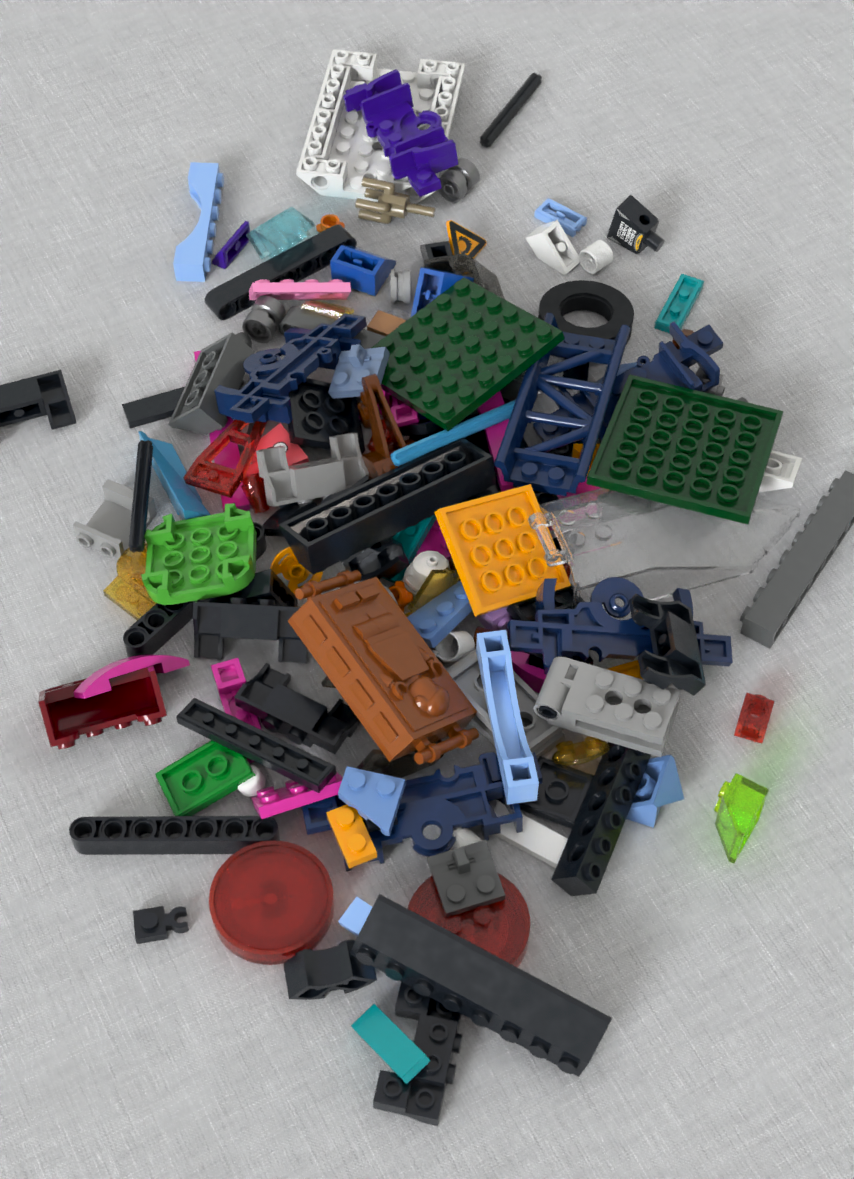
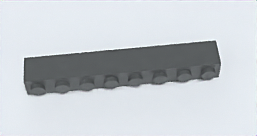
[740,470,854,649]

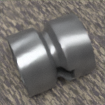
[438,158,480,203]
[242,295,286,343]

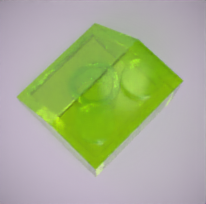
[714,773,769,864]

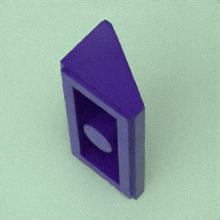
[211,221,251,269]

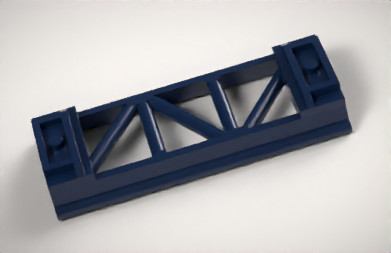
[494,313,631,496]

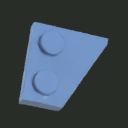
[338,766,406,836]

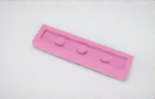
[249,279,351,300]

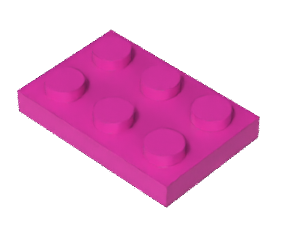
[251,773,343,819]

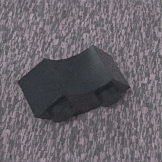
[283,940,377,1000]

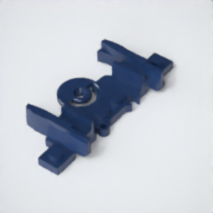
[214,314,367,424]
[507,577,733,675]

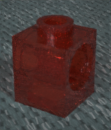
[734,693,775,744]

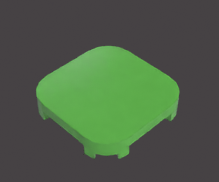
[141,503,257,605]

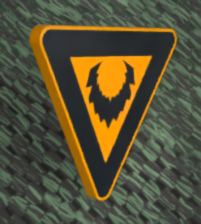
[446,220,486,274]

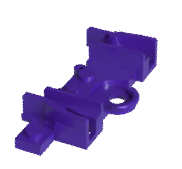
[343,69,459,197]

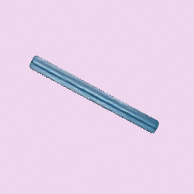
[390,400,516,466]

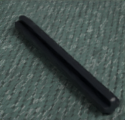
[480,73,542,147]
[128,440,153,553]

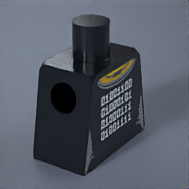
[607,195,665,254]

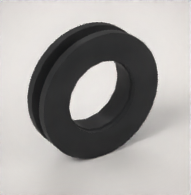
[538,280,634,344]

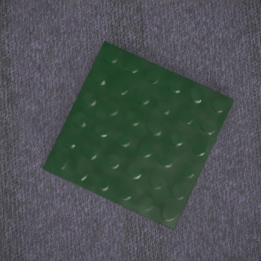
[371,277,565,431]
[586,374,783,525]

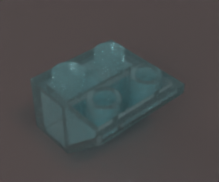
[247,206,315,260]

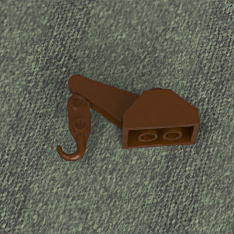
[358,373,415,478]

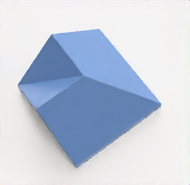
[626,754,684,828]

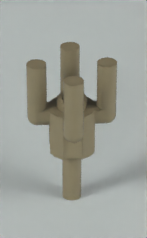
[355,177,436,224]

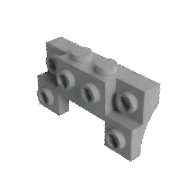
[256,432,369,507]

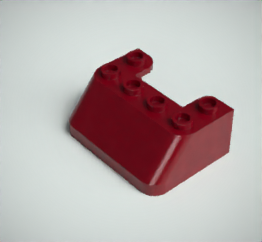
[38,665,167,749]

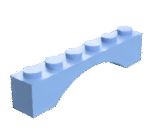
[173,162,224,282]
[476,630,539,805]

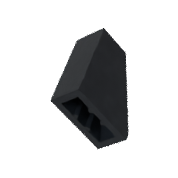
[209,569,297,606]

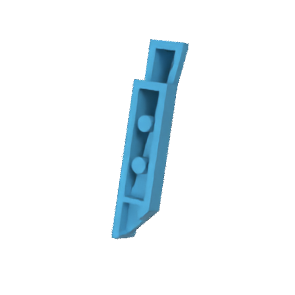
[138,431,210,520]

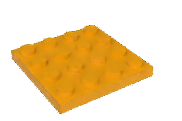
[434,484,571,617]

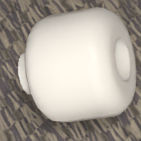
[238,764,266,797]

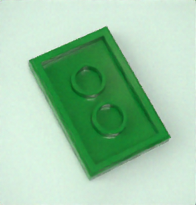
[155,740,255,816]

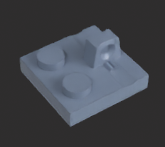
[328,344,390,399]

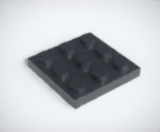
[288,378,365,455]

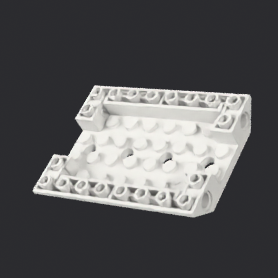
[296,49,465,204]

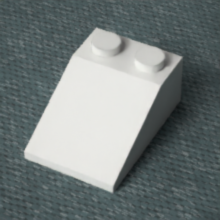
[759,450,802,493]

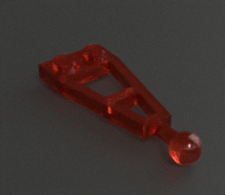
[184,420,268,498]

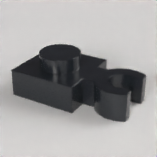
[133,906,189,944]

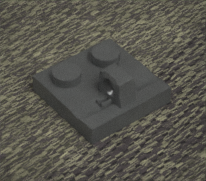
[427,840,506,918]

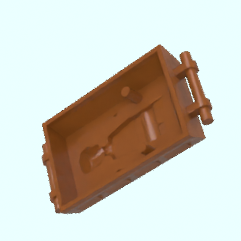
[288,570,479,764]

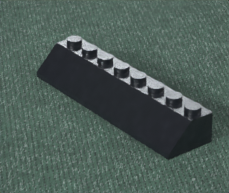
[279,438,496,575]
[350,894,612,1077]

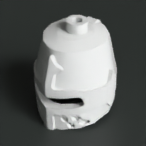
[403,550,451,605]

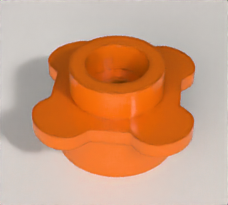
[316,214,345,232]
[388,581,413,612]

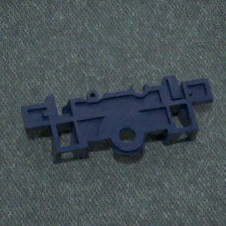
[533,322,723,444]
[302,752,542,872]

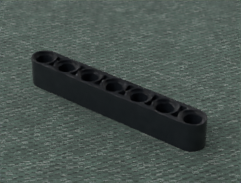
[204,225,357,320]
[123,522,266,657]
[69,816,280,855]

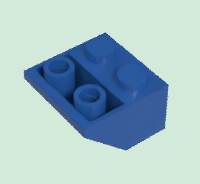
[330,245,396,296]
[411,267,474,317]

